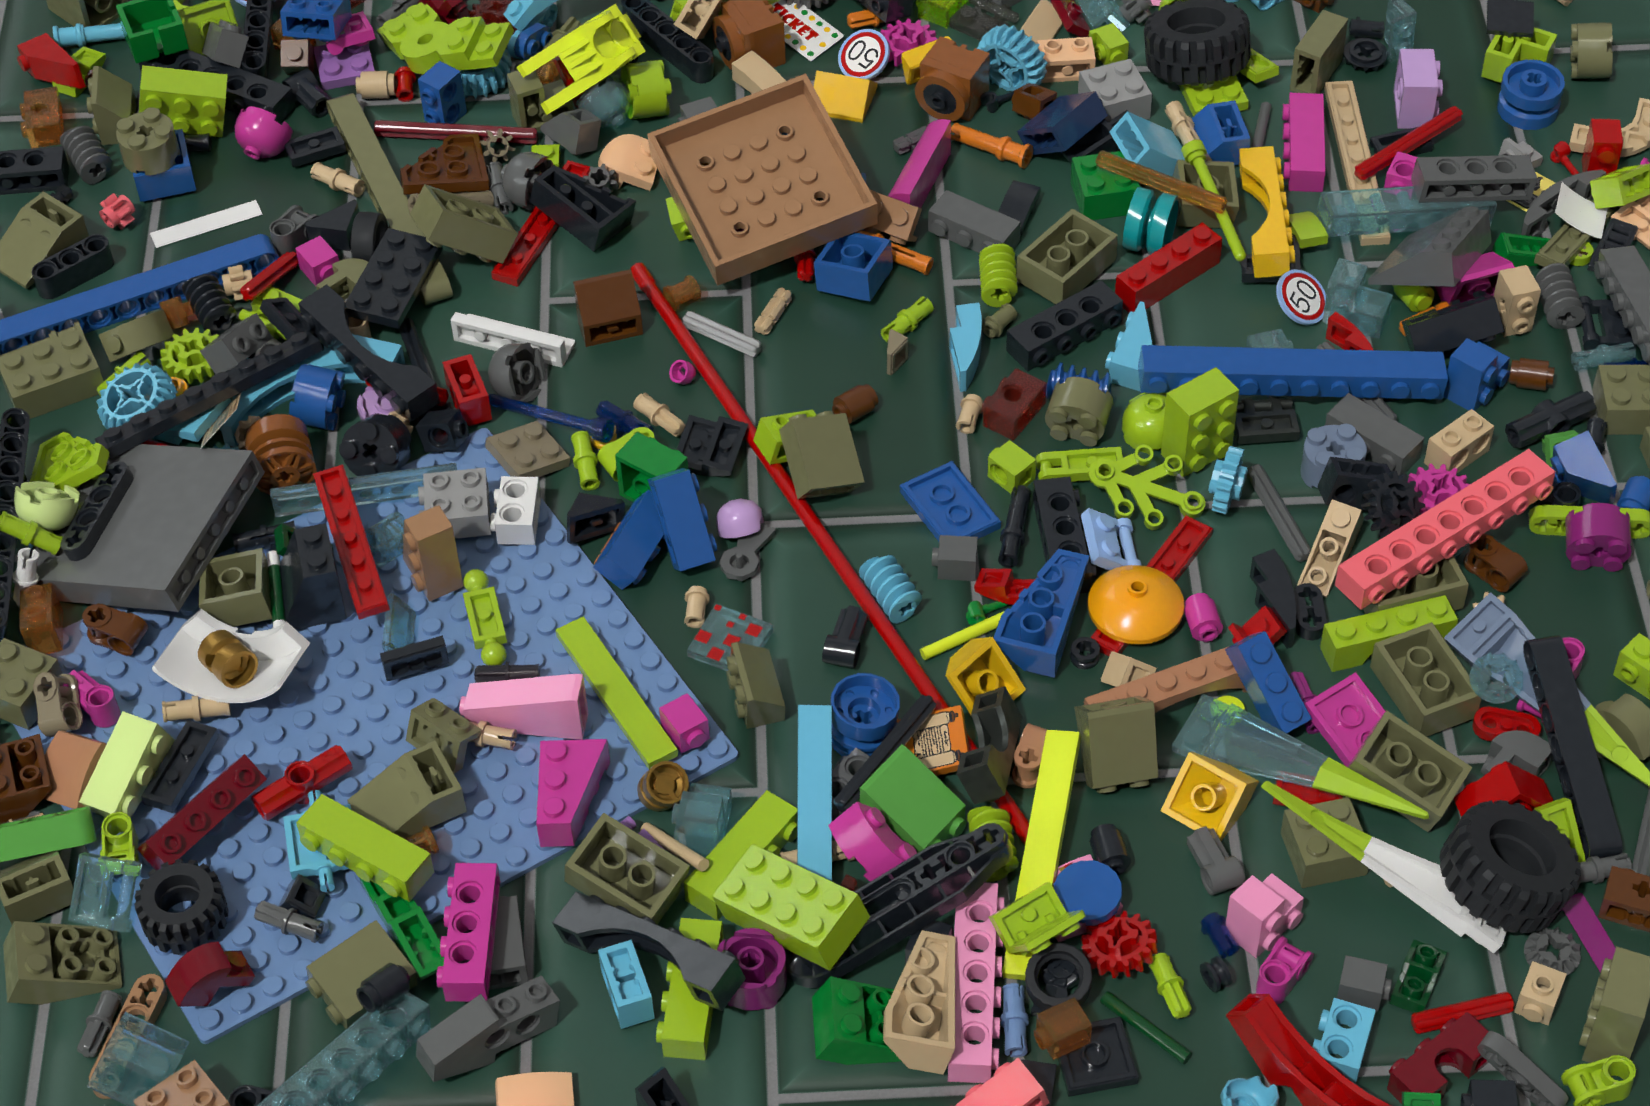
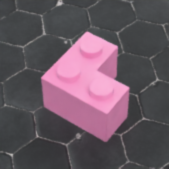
[1224,873,1304,958]

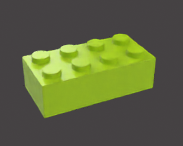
[712,844,870,971]

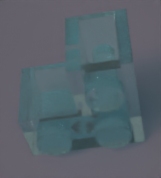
[1322,258,1393,339]
[672,783,733,858]

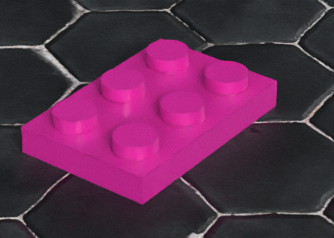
[1304,672,1386,767]

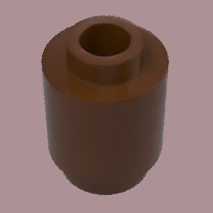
[1509,358,1555,391]
[832,384,878,424]

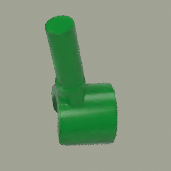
[966,601,1007,626]

